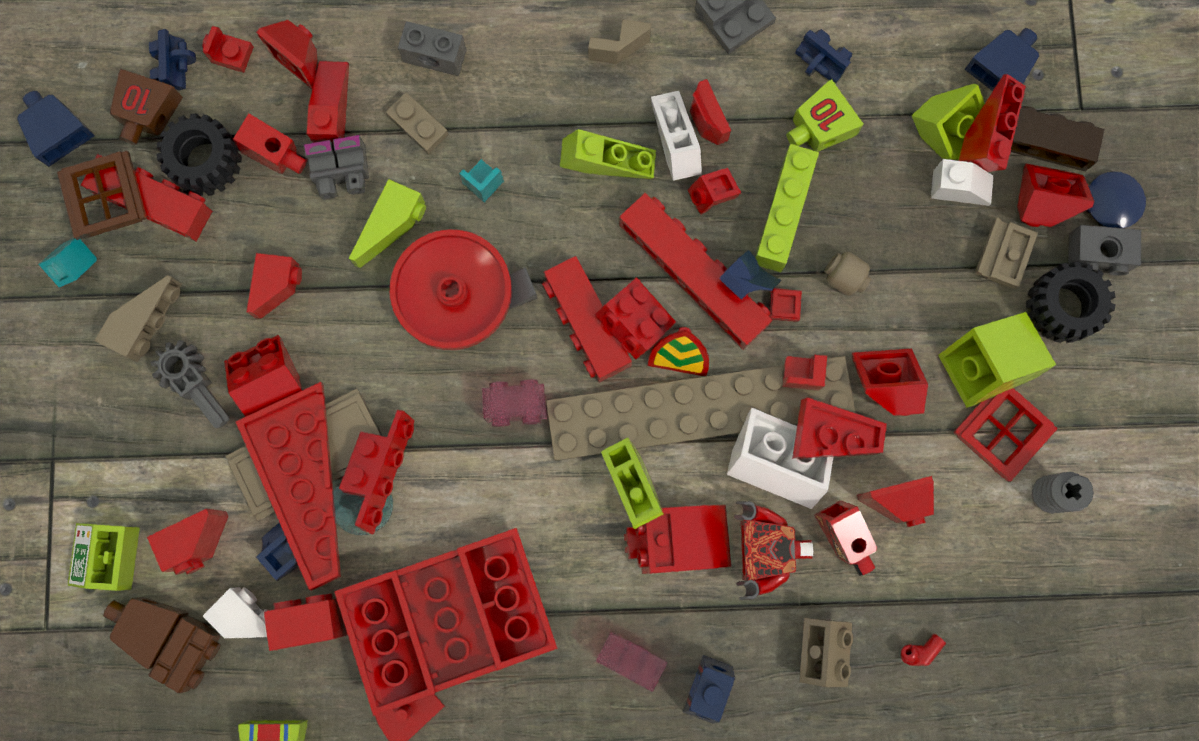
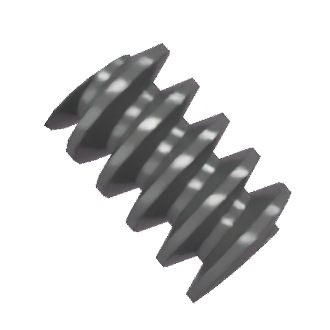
[1032,472,1094,514]

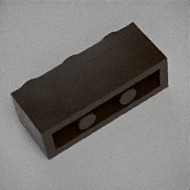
[1011,106,1105,172]

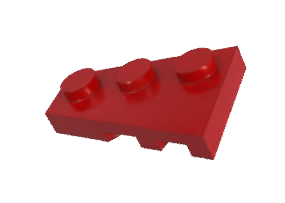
[792,397,887,459]

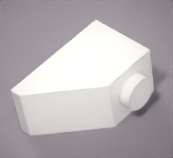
[931,159,993,206]

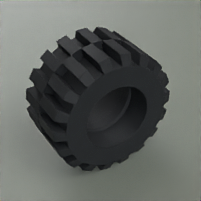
[156,113,242,196]
[1026,262,1116,343]

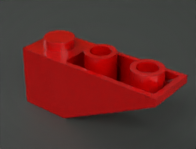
[959,74,1026,172]

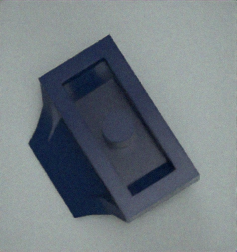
[719,250,782,300]
[256,523,298,581]

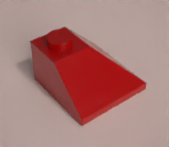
[256,20,318,89]
[1017,163,1095,227]
[852,348,928,416]
[857,476,934,527]

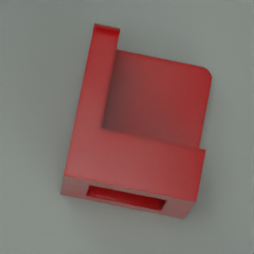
[783,354,827,391]

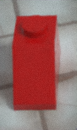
[246,253,302,319]

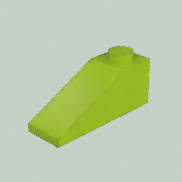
[349,179,426,268]
[601,438,663,529]

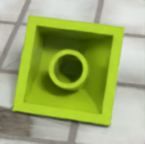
[911,84,985,161]

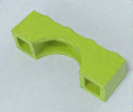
[755,144,819,273]

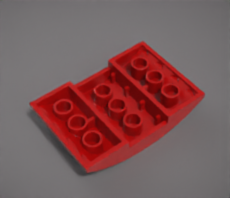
[334,528,558,716]

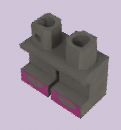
[304,135,369,200]

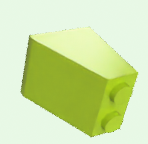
[938,312,1056,408]

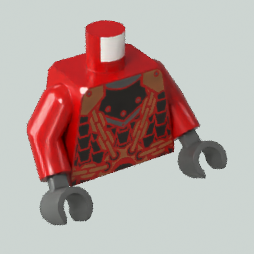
[734,501,813,600]

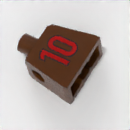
[110,69,183,145]

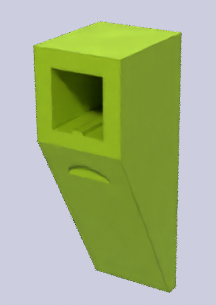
[560,129,656,179]

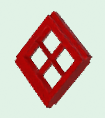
[953,388,1058,482]

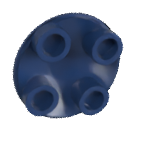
[1086,172,1146,228]

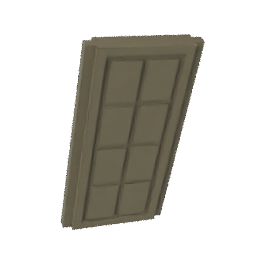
[226,388,382,521]

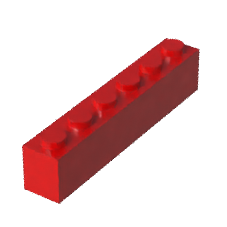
[619,193,773,350]

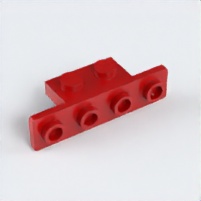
[339,410,414,535]

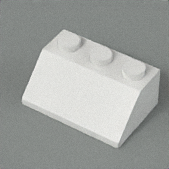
[727,408,833,509]

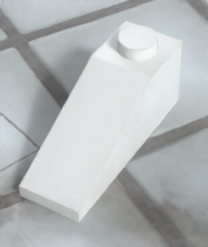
[651,91,702,181]

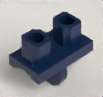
[149,29,196,90]
[795,29,852,84]

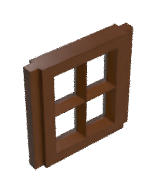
[57,151,147,240]

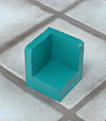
[459,159,504,202]
[38,238,97,288]

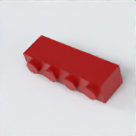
[81,154,213,242]
[542,256,632,383]

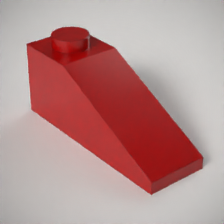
[307,61,349,145]

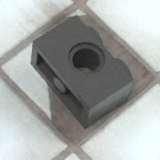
[398,21,467,76]
[1068,225,1141,276]

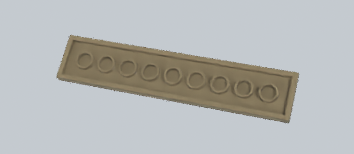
[546,356,856,461]

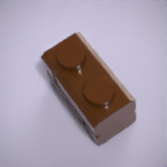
[148,617,221,693]

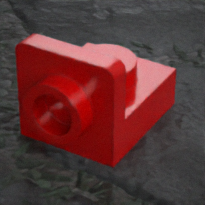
[202,26,254,73]
[688,168,741,214]

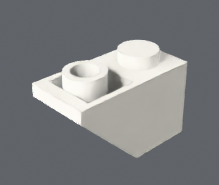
[203,587,268,638]

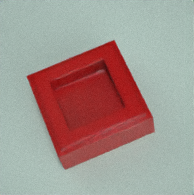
[769,288,802,322]

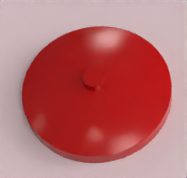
[390,229,512,350]

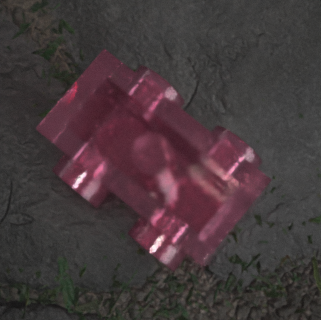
[482,379,547,427]

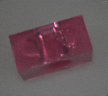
[596,630,667,692]

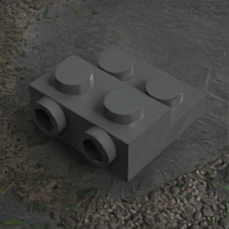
[695,0,776,54]

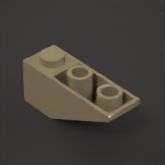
[94,275,182,362]

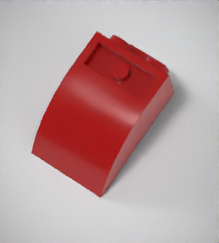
[624,505,732,574]

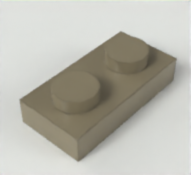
[386,92,449,155]

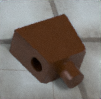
[103,597,189,669]

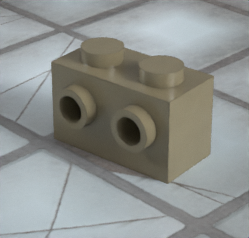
[799,618,853,687]

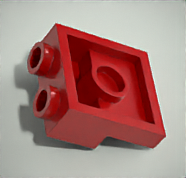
[595,277,676,360]

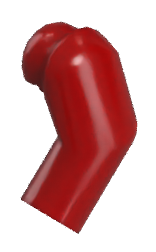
[901,633,946,666]

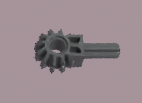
[150,340,230,429]

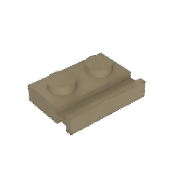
[975,218,1038,290]

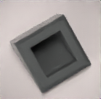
[509,267,538,309]

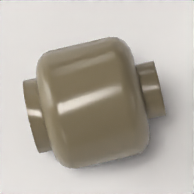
[824,251,871,296]

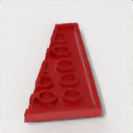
[236,382,341,591]

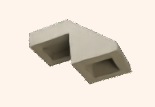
[588,19,652,64]

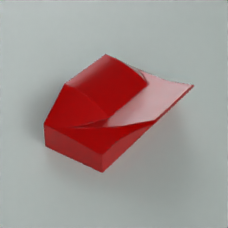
[689,79,731,145]

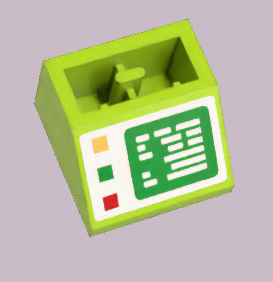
[68,523,140,591]

